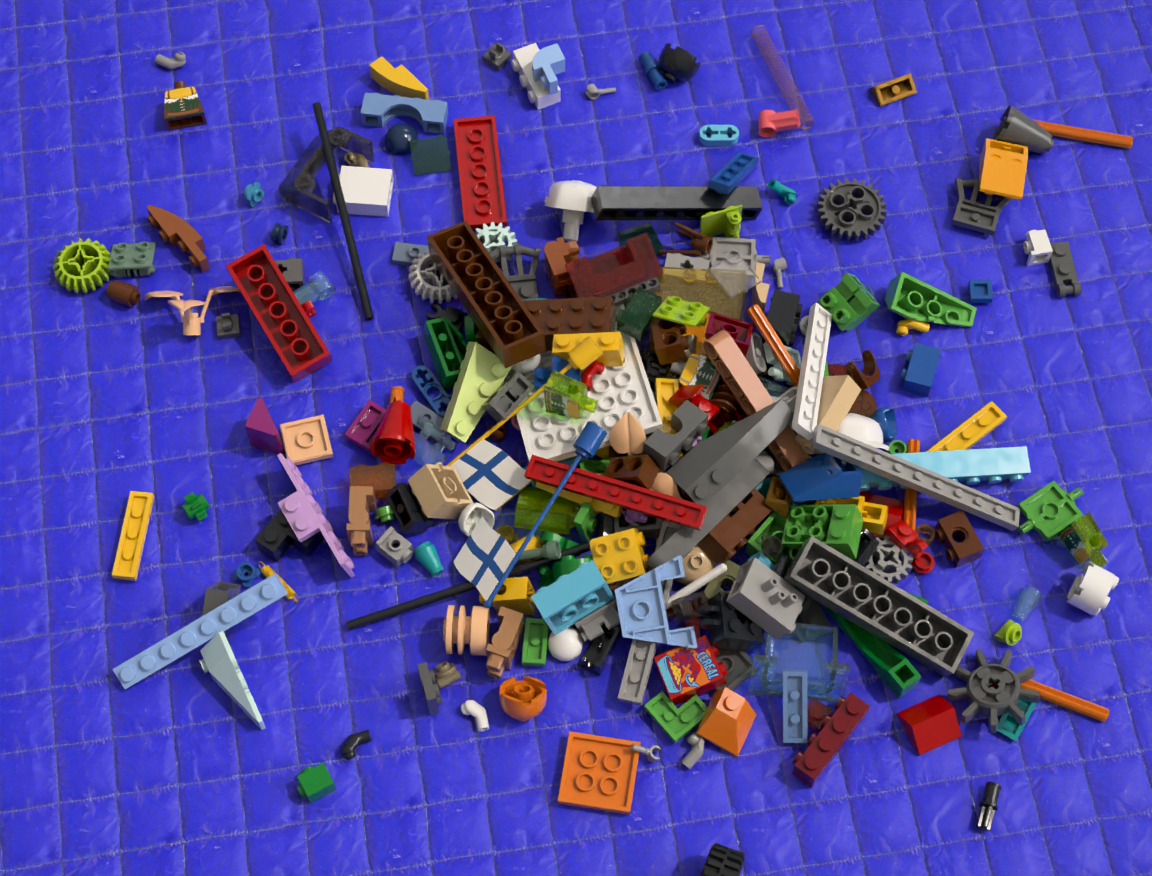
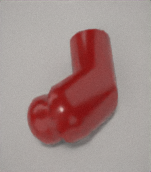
[581,361,604,392]

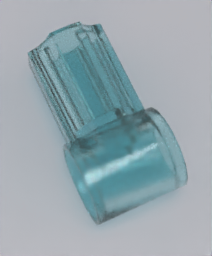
[293,271,336,306]

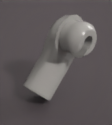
[155,52,186,70]
[681,732,705,769]

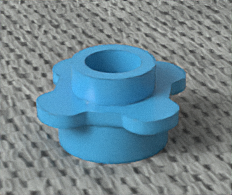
[244,182,265,207]

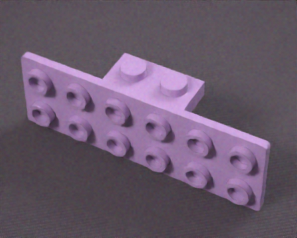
[277,453,355,578]

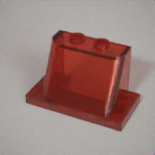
[565,232,663,298]

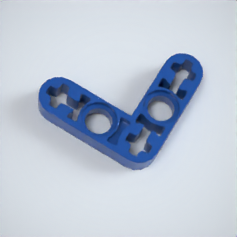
[412,366,453,418]

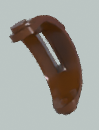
[846,350,880,390]

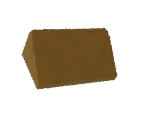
[870,73,917,107]
[765,477,791,518]

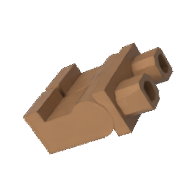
[346,486,377,556]
[486,606,525,679]

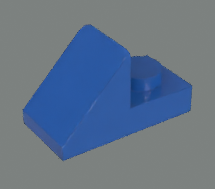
[534,356,580,392]

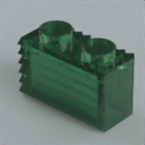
[615,287,662,341]

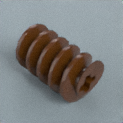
[710,378,740,419]

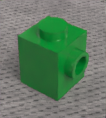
[296,762,336,804]

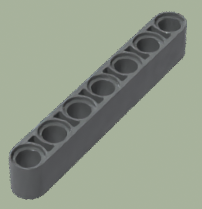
[645,458,770,570]

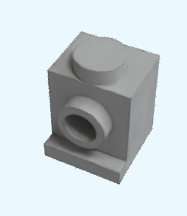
[376,526,413,568]

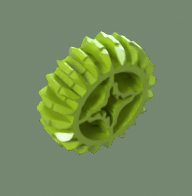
[53,237,111,294]

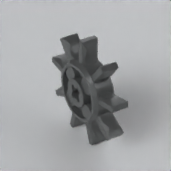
[947,649,1040,733]

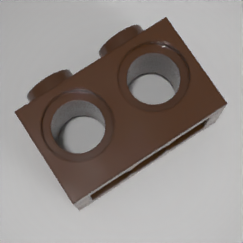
[651,317,689,365]
[603,454,660,489]

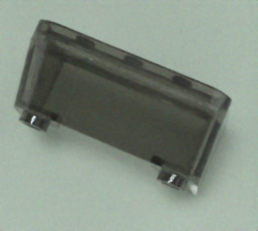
[279,127,374,223]

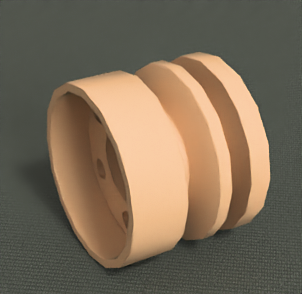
[443,605,490,656]

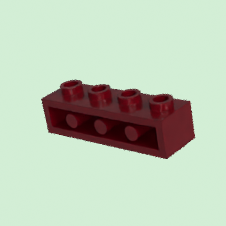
[792,692,870,788]

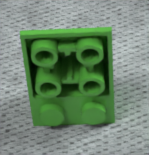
[781,504,863,559]

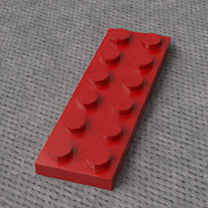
[453,115,507,230]

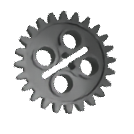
[817,178,887,242]

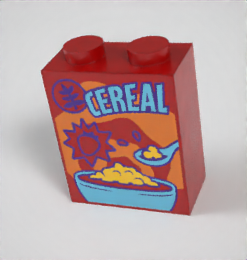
[654,635,728,705]

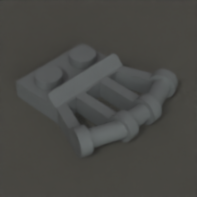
[952,177,1012,236]
[489,243,541,301]

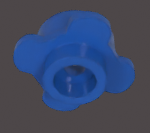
[233,561,261,588]

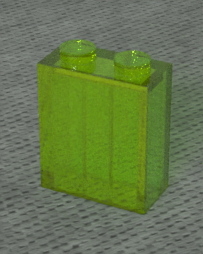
[514,486,579,534]

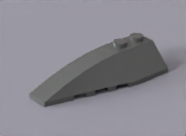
[665,399,794,505]

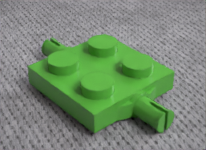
[1017,481,1084,542]

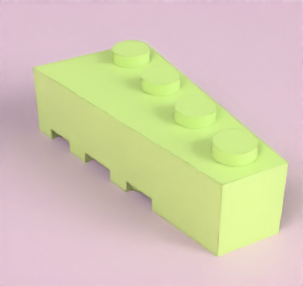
[440,342,512,443]

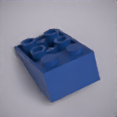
[778,453,863,502]

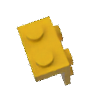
[589,528,650,584]

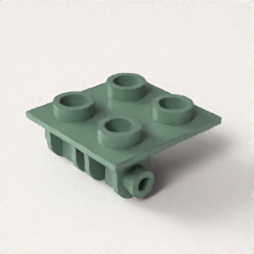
[108,241,156,277]

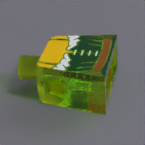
[544,371,598,420]
[1058,512,1108,567]

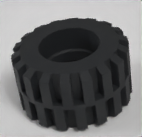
[701,843,745,876]

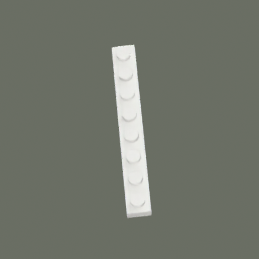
[792,302,832,440]

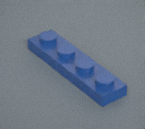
[708,151,759,194]

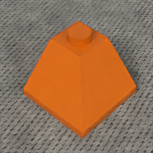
[696,687,757,757]

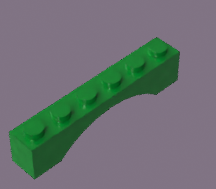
[820,603,922,699]

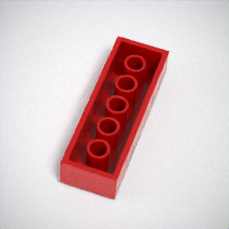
[226,244,333,383]

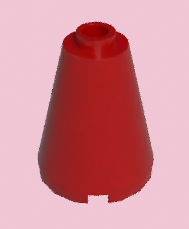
[370,400,416,465]

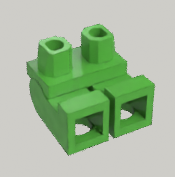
[818,273,881,331]

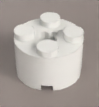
[1067,561,1119,616]

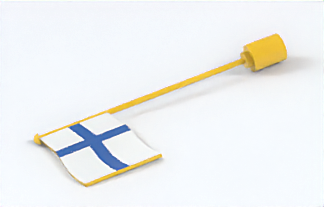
[446,336,604,511]

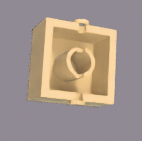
[408,462,473,520]

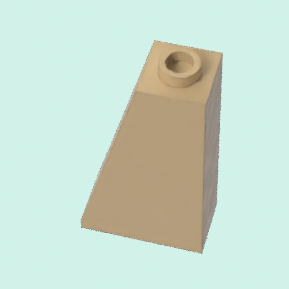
[796,375,861,454]

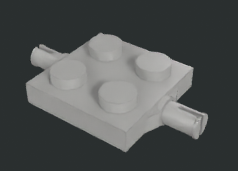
[697,237,770,281]

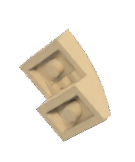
[752,262,770,313]

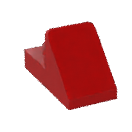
[668,384,720,425]

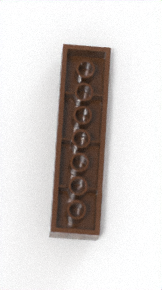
[426,221,546,368]

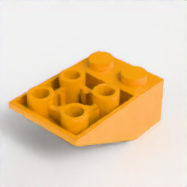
[979,138,1028,200]

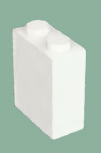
[333,166,394,217]

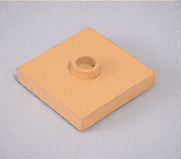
[279,414,333,466]

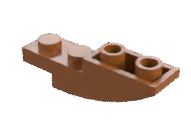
[146,205,210,273]

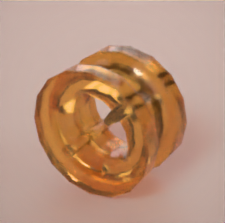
[915,524,935,546]

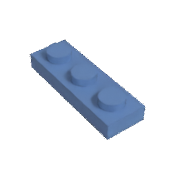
[783,670,808,743]

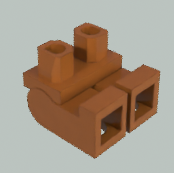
[544,237,580,298]

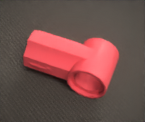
[758,109,800,138]

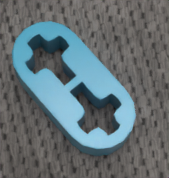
[699,125,739,146]

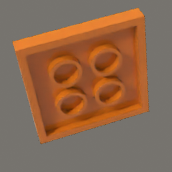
[558,731,641,815]

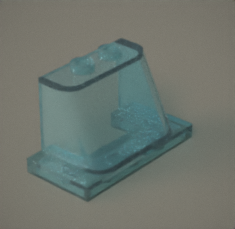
[748,623,849,702]

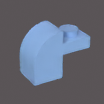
[533,43,565,95]

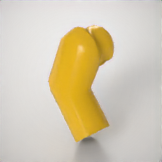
[896,319,930,336]

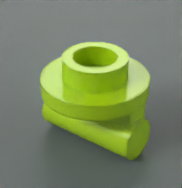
[994,619,1022,646]

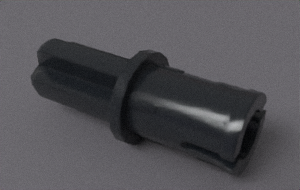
[976,782,1002,831]

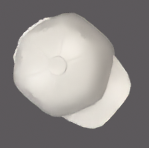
[544,180,597,241]
[837,413,889,451]

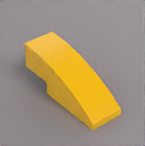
[369,56,429,100]
[815,496,888,535]

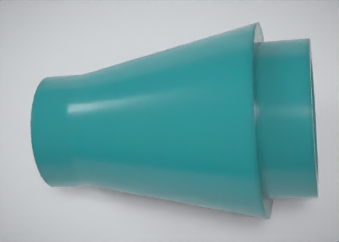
[414,541,444,577]

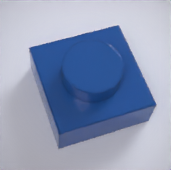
[968,280,993,303]

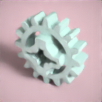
[476,222,517,264]

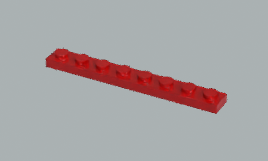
[524,455,708,531]

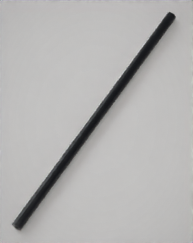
[312,102,374,321]
[347,541,591,631]

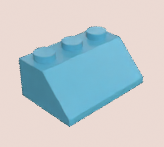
[531,560,616,635]

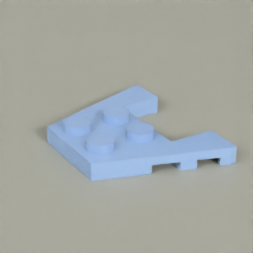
[615,555,698,648]

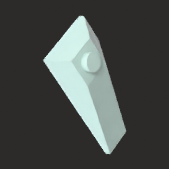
[199,631,266,730]

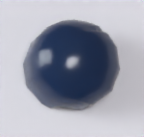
[384,124,418,155]

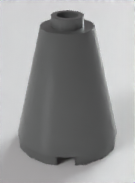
[992,105,1054,154]

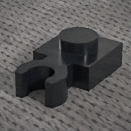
[427,304,468,332]

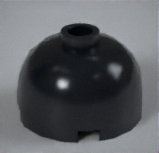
[659,43,701,83]

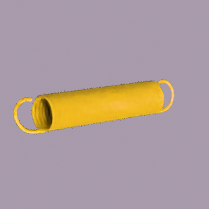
[258,561,298,603]

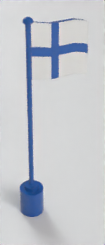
[453,422,607,608]

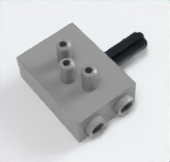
[726,554,805,639]

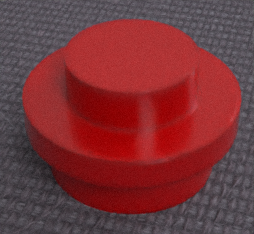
[911,552,935,574]

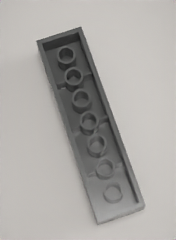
[784,536,974,677]

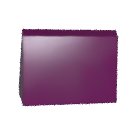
[245,397,285,454]

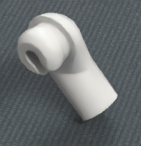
[461,700,489,732]

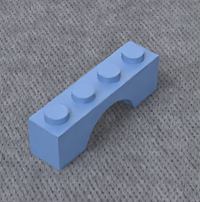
[361,93,448,135]

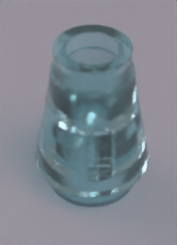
[1012,585,1042,621]

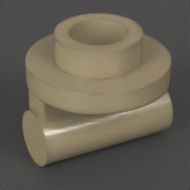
[434,661,461,689]

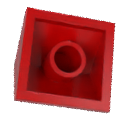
[896,694,962,756]

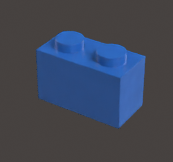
[900,342,941,397]

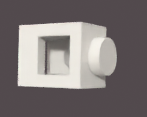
[1023,230,1053,266]

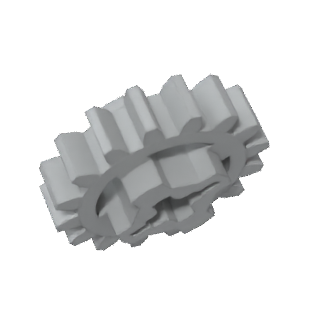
[865,535,913,584]

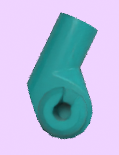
[768,179,797,205]

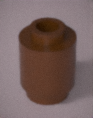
[106,280,141,307]

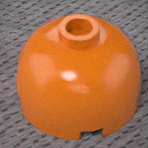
[499,676,547,721]

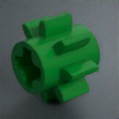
[181,492,210,521]

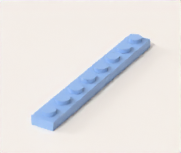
[113,573,287,689]

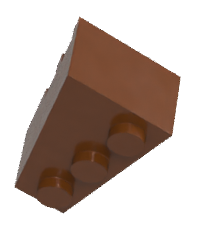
[697,488,773,565]

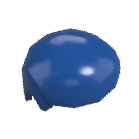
[871,407,897,441]

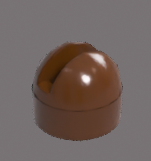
[489,423,507,442]

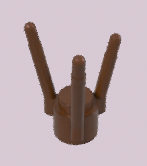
[659,222,713,257]

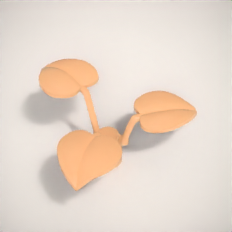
[145,286,240,335]
[578,412,682,512]

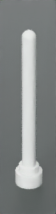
[666,563,727,610]

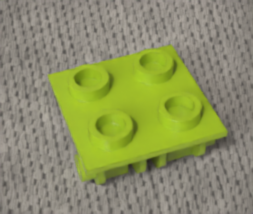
[699,205,743,238]
[653,296,710,328]

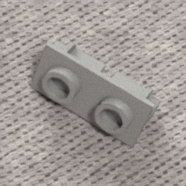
[575,600,620,641]

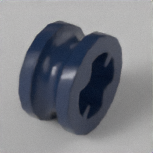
[271,223,288,244]

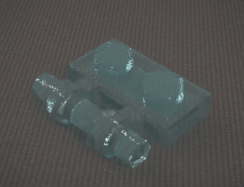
[414,417,456,466]

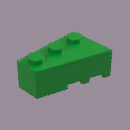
[423,316,468,390]

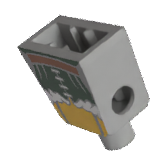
[670,354,722,401]

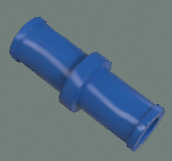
[639,51,667,90]

